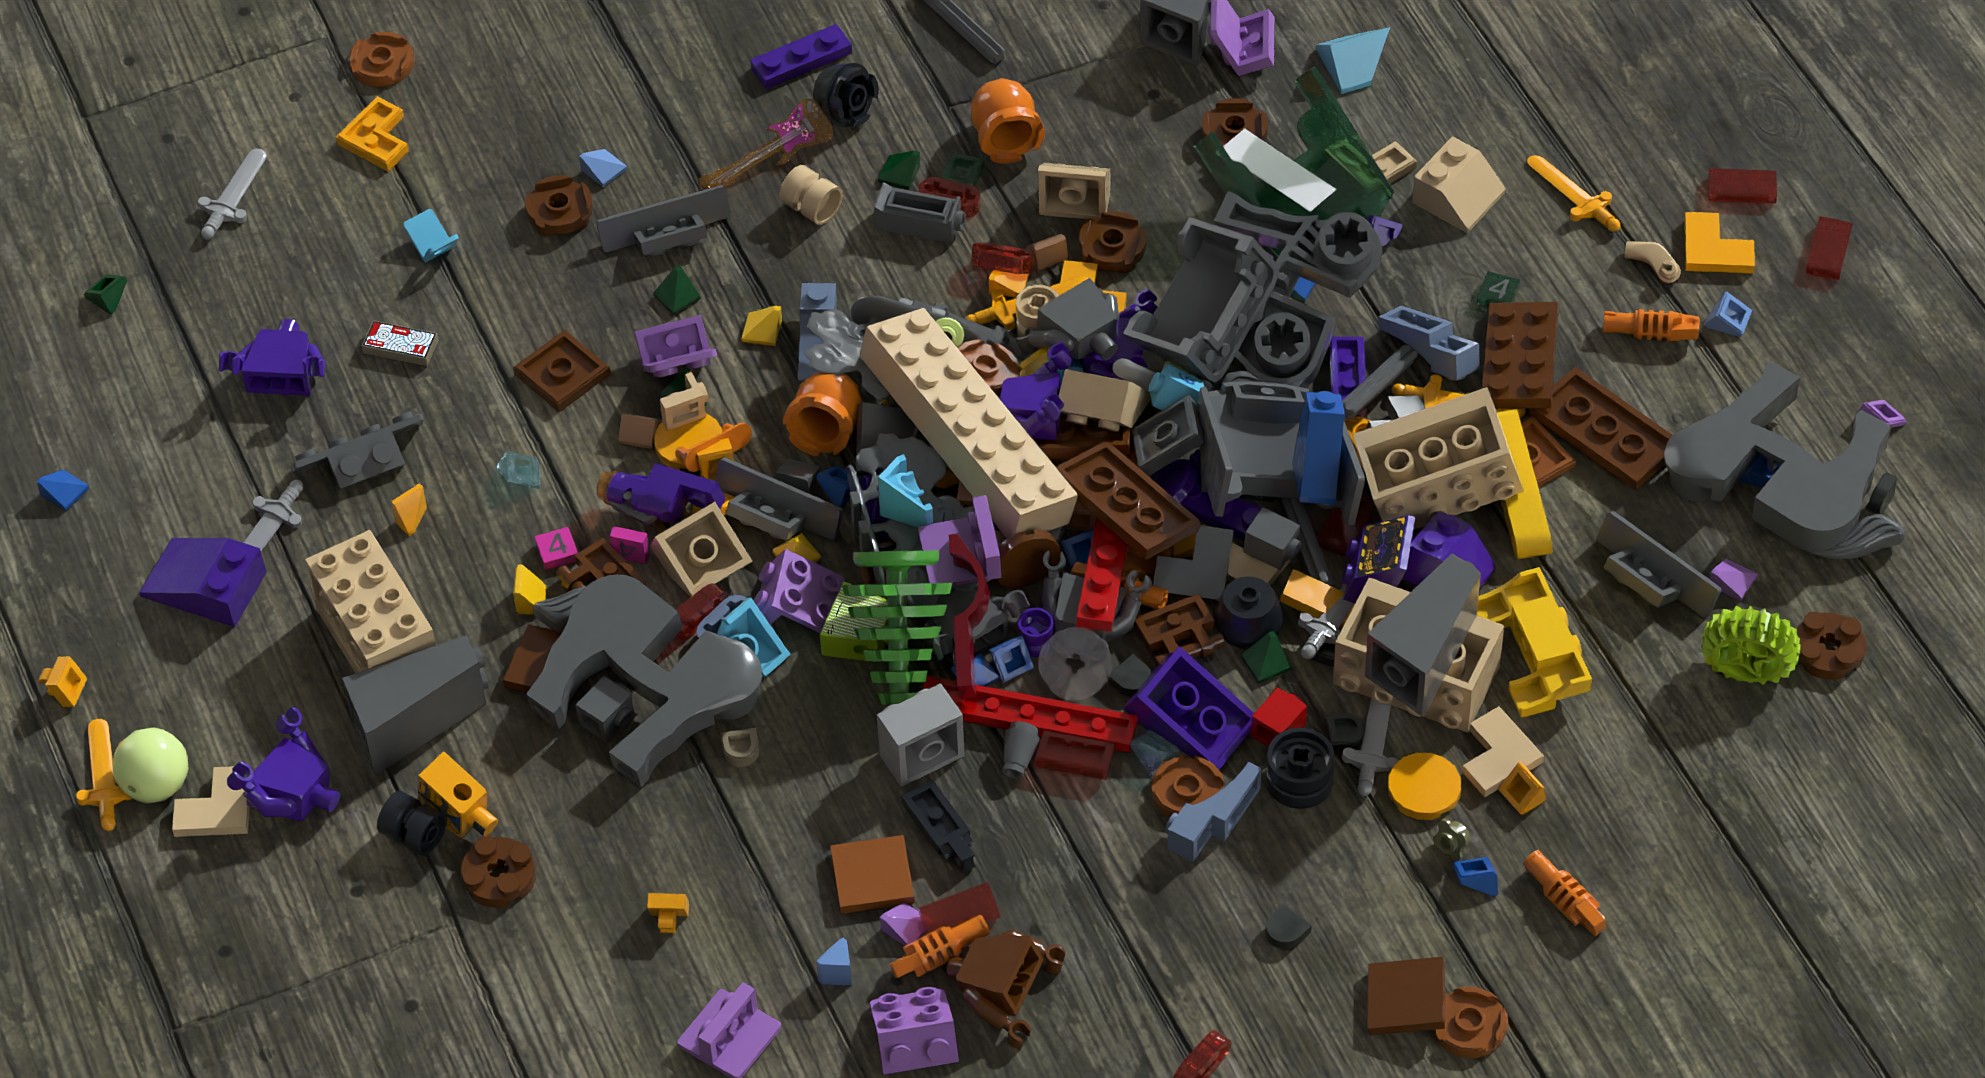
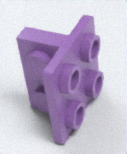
[678,982,781,1078]

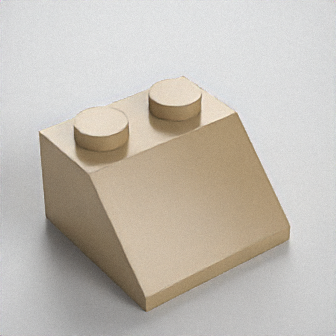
[1412,136,1506,233]
[1038,163,1110,220]
[1059,369,1151,431]
[650,502,752,598]

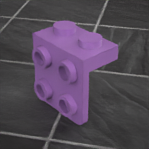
[1208,0,1275,76]
[634,315,717,377]
[754,549,846,633]
[870,987,959,1074]

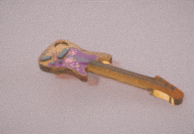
[698,99,833,188]

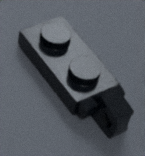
[901,780,976,873]

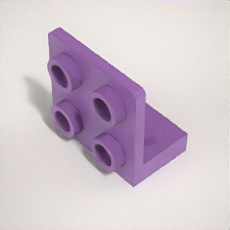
[918,495,1001,587]

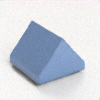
[817,938,852,985]

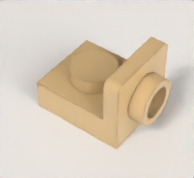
[660,372,709,431]

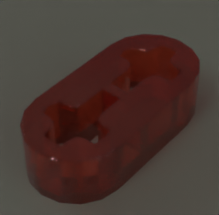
[919,177,981,218]
[971,242,1035,274]
[676,583,729,640]
[1173,1030,1232,1078]

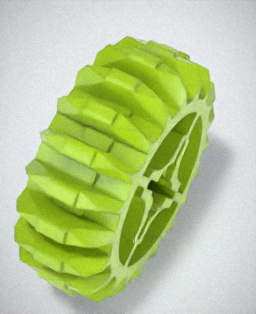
[1701,606,1801,685]

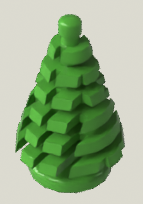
[842,550,952,705]

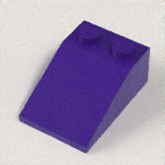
[139,538,267,627]
[1123,646,1254,770]

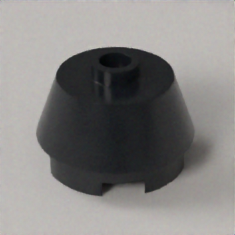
[813,63,879,127]
[1212,576,1284,648]

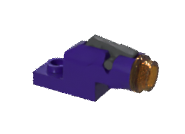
[597,463,725,525]

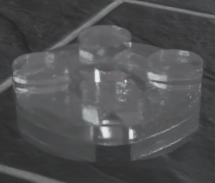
[1038,627,1112,700]

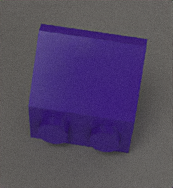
[1402,511,1496,590]

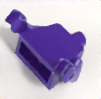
[1069,289,1158,381]
[218,319,326,396]
[998,342,1071,440]
[227,707,340,821]

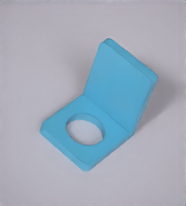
[403,209,459,263]

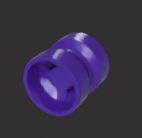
[1018,608,1054,658]

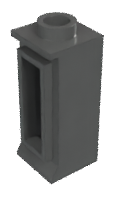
[874,182,966,244]

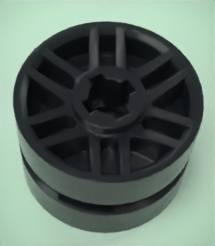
[1266,728,1335,809]

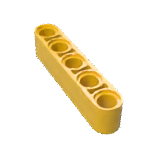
[1497,409,1552,560]

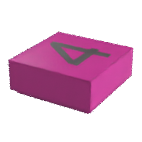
[535,527,578,570]
[610,527,650,564]

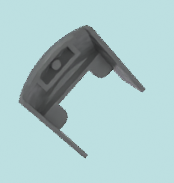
[1198,381,1365,526]

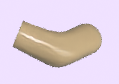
[1625,241,1681,283]

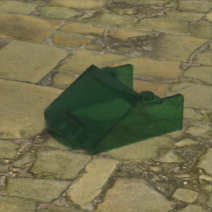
[1194,67,1394,257]

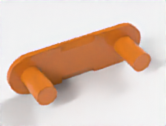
[675,423,752,472]

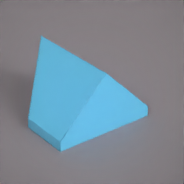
[1316,27,1390,94]
[878,454,933,528]
[717,598,791,677]

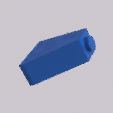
[1292,391,1345,505]

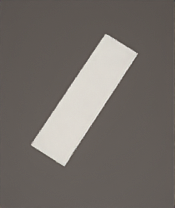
[1219,128,1336,212]

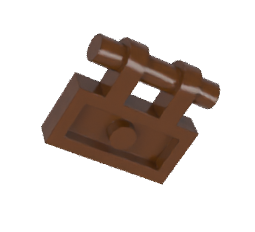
[556,537,646,592]
[1134,594,1225,667]

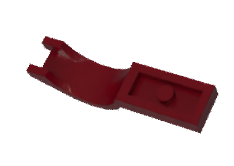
[949,534,990,699]

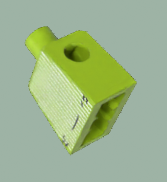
[820,582,909,662]

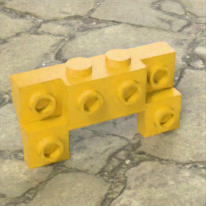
[1477,567,1592,718]

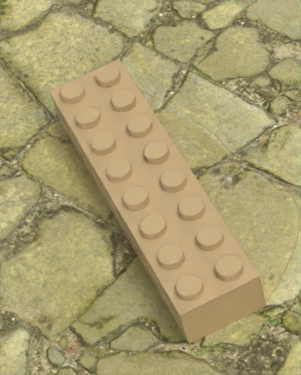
[859,308,1078,539]

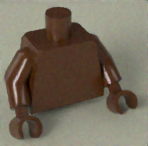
[947,930,1065,1048]

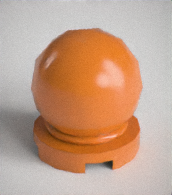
[970,78,1045,164]
[783,371,863,456]

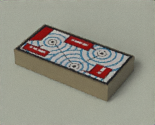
[362,320,439,366]

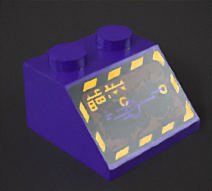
[1340,515,1415,604]

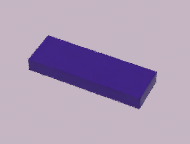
[1329,337,1367,417]

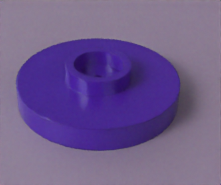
[1150,459,1197,503]

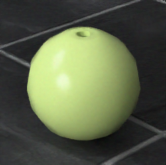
[112,728,189,803]

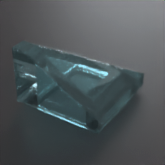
[497,451,541,489]
[1130,730,1179,777]

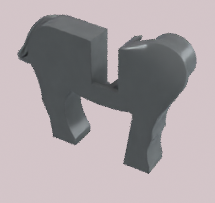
[1214,191,1382,390]
[1664,361,1905,559]
[526,575,762,788]

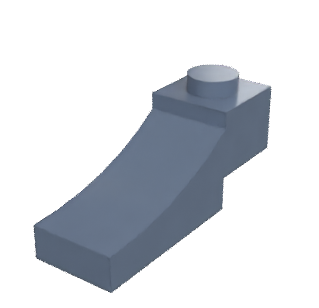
[798,283,837,387]
[1378,306,1480,381]
[1165,762,1261,862]

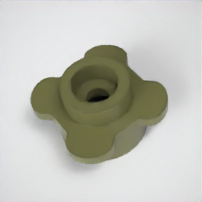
[1433,819,1470,861]

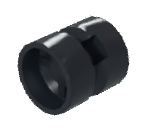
[377,791,447,856]

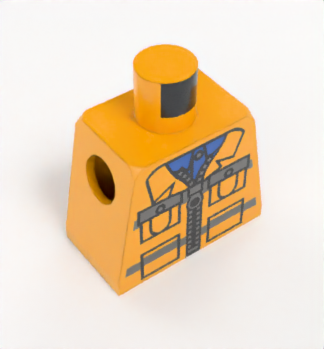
[418,751,498,837]

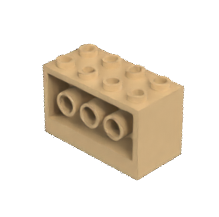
[1353,387,1524,530]
[305,530,436,673]
[1333,578,1504,733]

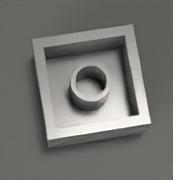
[877,683,965,787]

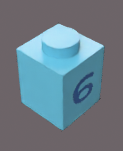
[1149,363,1204,410]

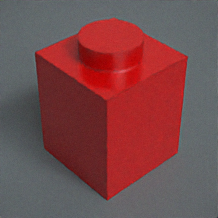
[1251,687,1307,747]

